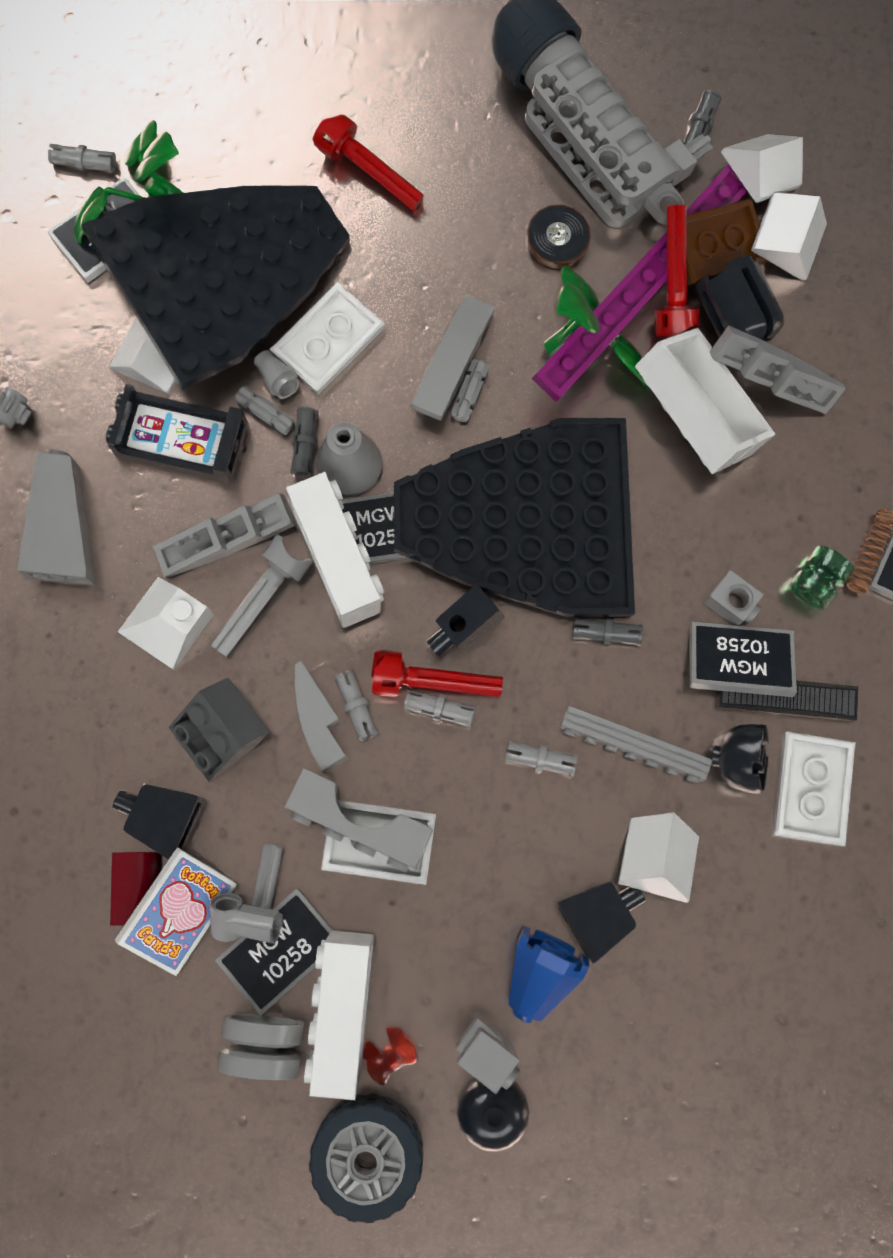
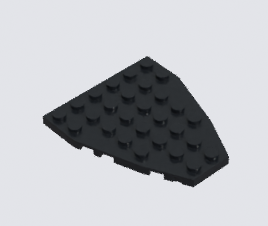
[82,185,350,390]
[393,418,635,617]

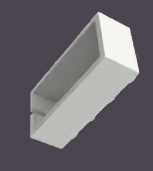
[635,328,775,474]
[286,472,384,628]
[304,930,374,1100]

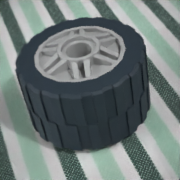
[309,1094,424,1223]

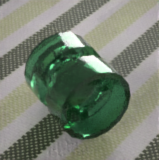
[789,546,854,610]

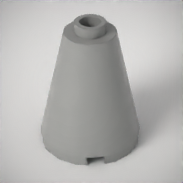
[316,422,383,497]

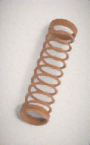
[846,508,893,593]

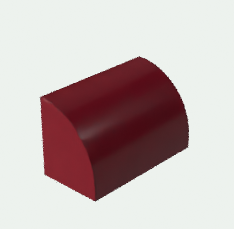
[110,852,162,926]

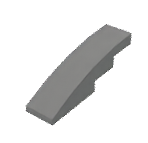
[410,295,495,421]
[709,325,846,414]
[153,493,296,578]

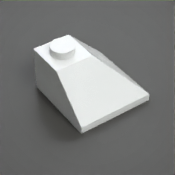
[118,577,214,670]

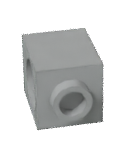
[703,570,764,626]

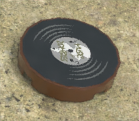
[526,205,591,269]

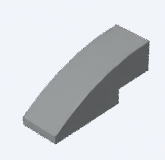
[295,661,348,774]

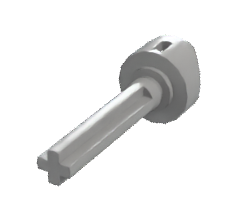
[210,534,314,657]

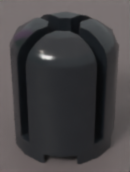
[695,255,784,343]

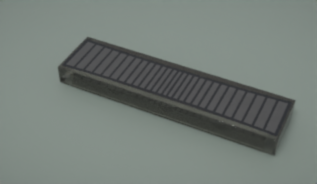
[717,680,858,722]

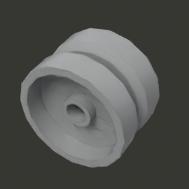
[217,1014,305,1080]

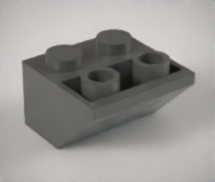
[168,677,269,782]

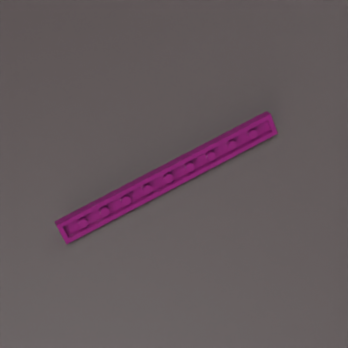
[531,164,747,402]

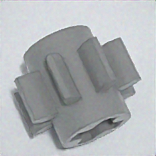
[0,387,31,429]

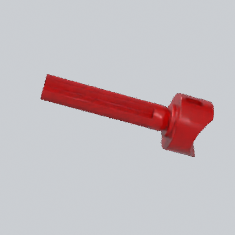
[312,114,424,211]
[655,205,699,337]
[371,650,503,698]

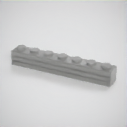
[560,706,713,784]

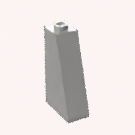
[17,449,95,585]

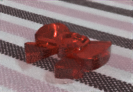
[362,1028,418,1086]

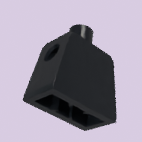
[426,584,505,657]
[112,784,205,859]
[554,881,646,964]

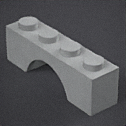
[285,768,433,873]
[455,1016,520,1094]

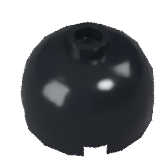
[713,724,769,795]
[457,1078,530,1152]

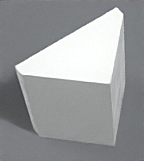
[721,134,803,203]
[751,192,827,281]
[109,317,176,395]
[618,812,699,903]

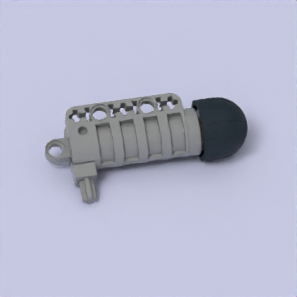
[491,0,713,228]

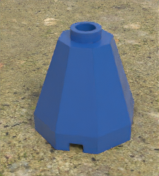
[508,927,589,1023]

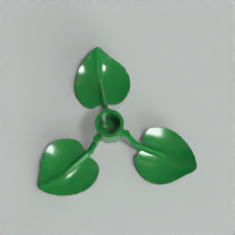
[74,118,184,244]
[544,265,648,389]

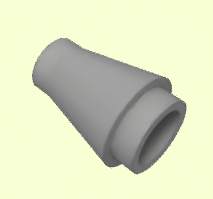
[254,350,299,399]

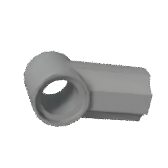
[210,893,283,944]

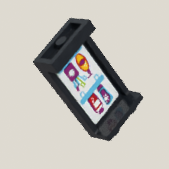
[106,384,247,482]

